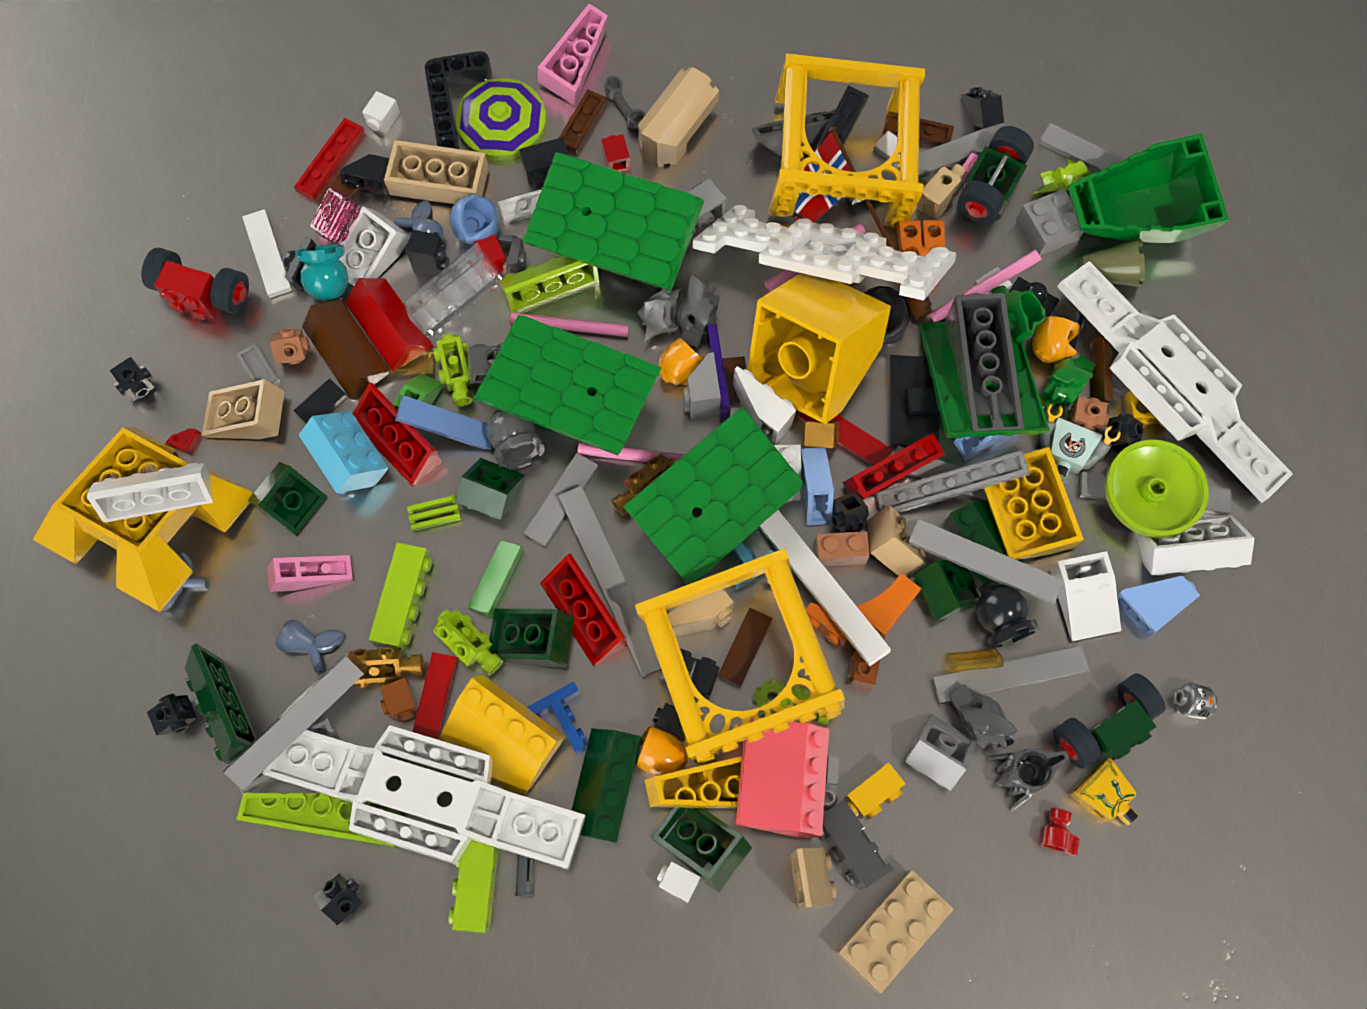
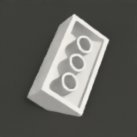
[87,463,213,523]
[1135,514,1254,576]

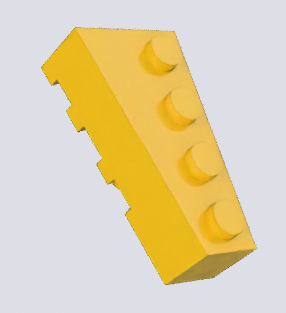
[644,756,742,809]

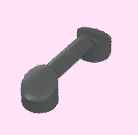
[604,76,646,129]

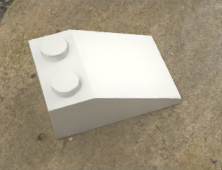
[339,206,410,286]

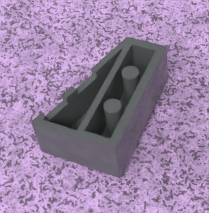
[820,800,894,890]

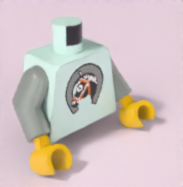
[1039,403,1120,481]

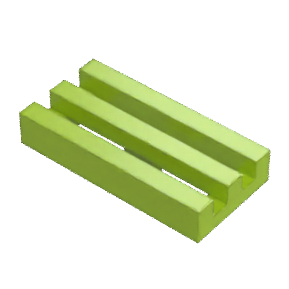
[406,495,461,532]

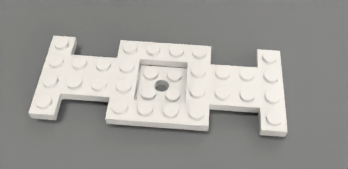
[693,205,956,300]

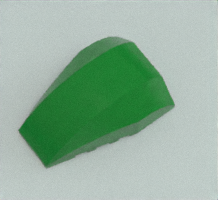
[1068,133,1229,243]

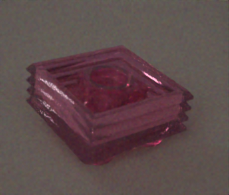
[310,187,360,245]

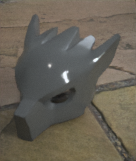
[677,275,720,349]
[948,684,1017,750]
[987,748,1069,811]

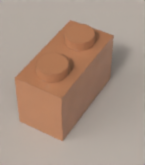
[814,532,870,566]

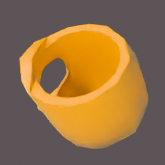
[1031,316,1080,364]
[658,337,705,385]
[636,725,688,776]

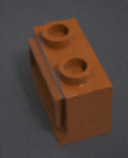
[846,634,886,691]

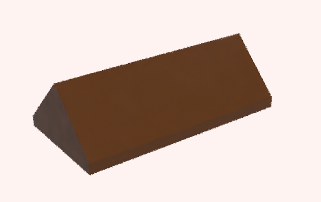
[302,299,391,401]

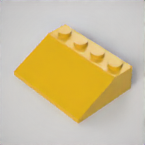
[984,447,1084,560]
[439,675,565,796]

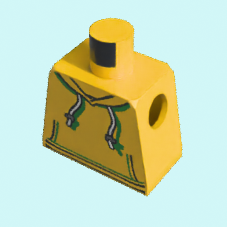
[1069,758,1138,826]

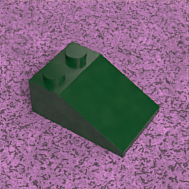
[489,609,574,667]
[651,807,752,892]

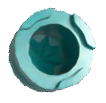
[295,244,349,301]

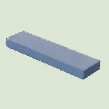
[395,395,492,451]

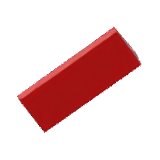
[345,278,434,372]
[352,383,441,485]
[540,553,627,666]

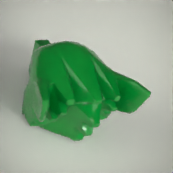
[991,286,1046,343]
[1039,355,1096,408]

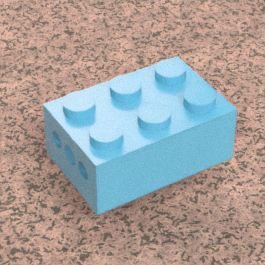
[299,411,388,494]

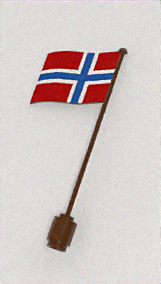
[794,126,933,320]

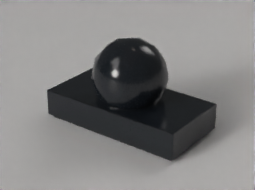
[282,237,317,291]
[1010,277,1060,317]

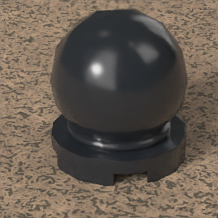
[976,584,1040,650]

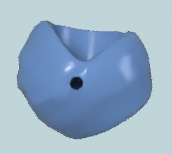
[449,194,499,245]

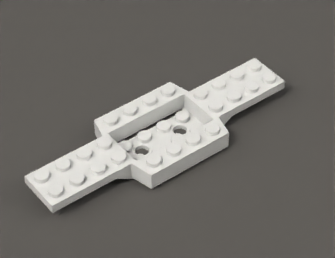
[1057,261,1293,503]
[263,725,586,870]

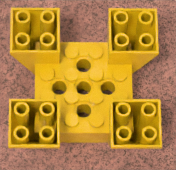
[33,426,254,613]

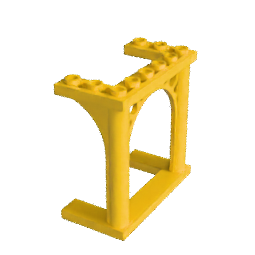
[769,53,925,229]
[635,548,845,765]

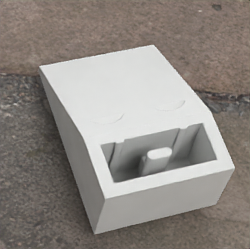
[732,366,796,445]
[1050,551,1121,642]

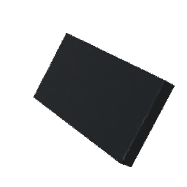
[889,355,939,448]

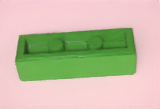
[467,541,524,618]

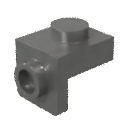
[498,235,526,274]

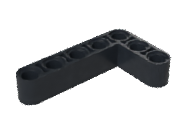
[425,51,492,149]

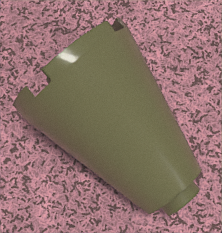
[1077,239,1145,287]

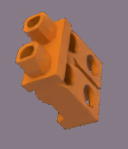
[895,220,945,282]

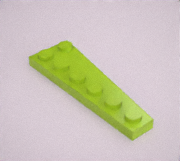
[236,793,404,848]

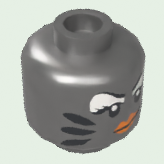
[1174,683,1218,720]

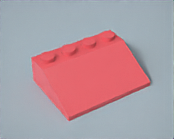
[736,717,829,839]

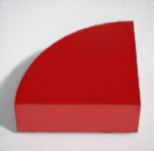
[165,428,201,454]

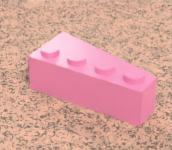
[538,4,608,106]

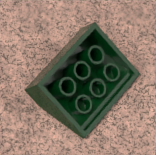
[185,643,256,764]

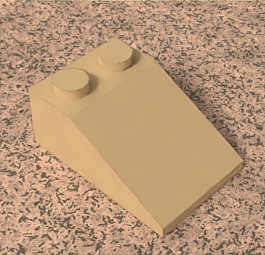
[202,379,285,439]
[667,589,734,637]
[790,848,837,909]

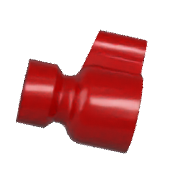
[1041,808,1080,856]

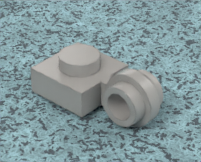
[824,756,840,809]

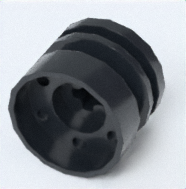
[865,286,909,343]

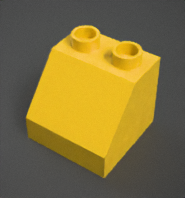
[748,273,891,424]

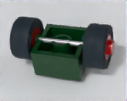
[957,126,1034,223]
[1053,673,1166,769]

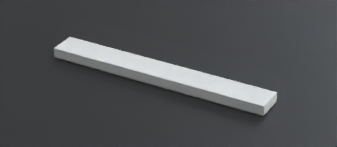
[759,510,891,666]

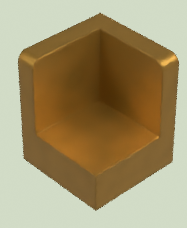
[804,420,839,448]

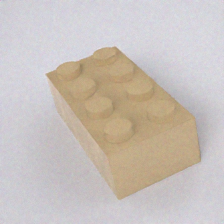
[384,140,489,204]
[835,870,954,994]

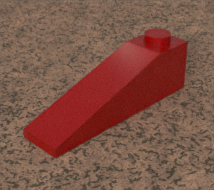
[842,433,945,500]

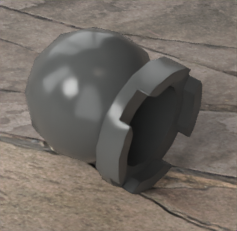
[486,410,545,470]

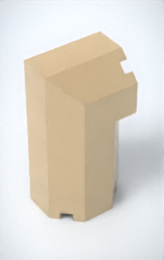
[638,67,719,168]

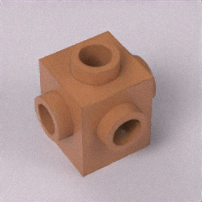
[269,328,310,365]
[1069,397,1110,433]

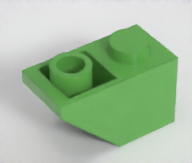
[393,373,443,410]

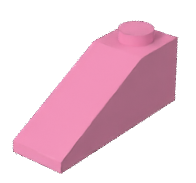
[267,555,353,592]

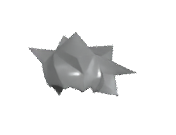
[637,288,681,343]

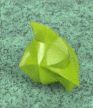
[1032,159,1091,195]

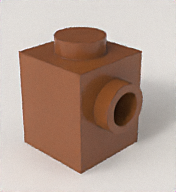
[380,678,418,722]

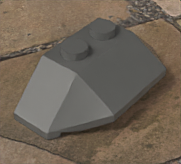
[752,110,835,157]

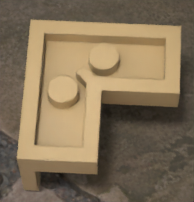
[867,505,927,578]

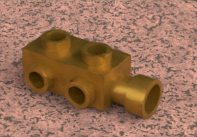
[611,454,676,516]
[348,647,424,688]

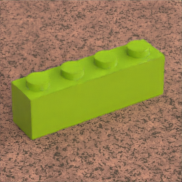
[368,542,432,651]
[449,840,498,933]

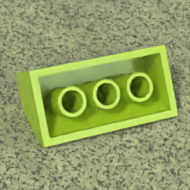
[499,256,599,313]

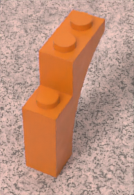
[806,573,922,647]

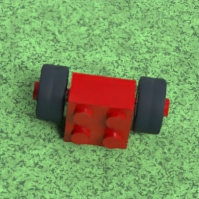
[141,247,249,320]

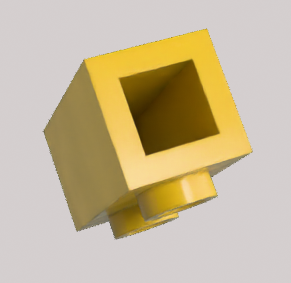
[844,762,906,819]

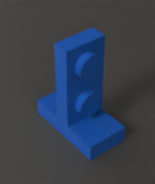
[527,681,588,755]

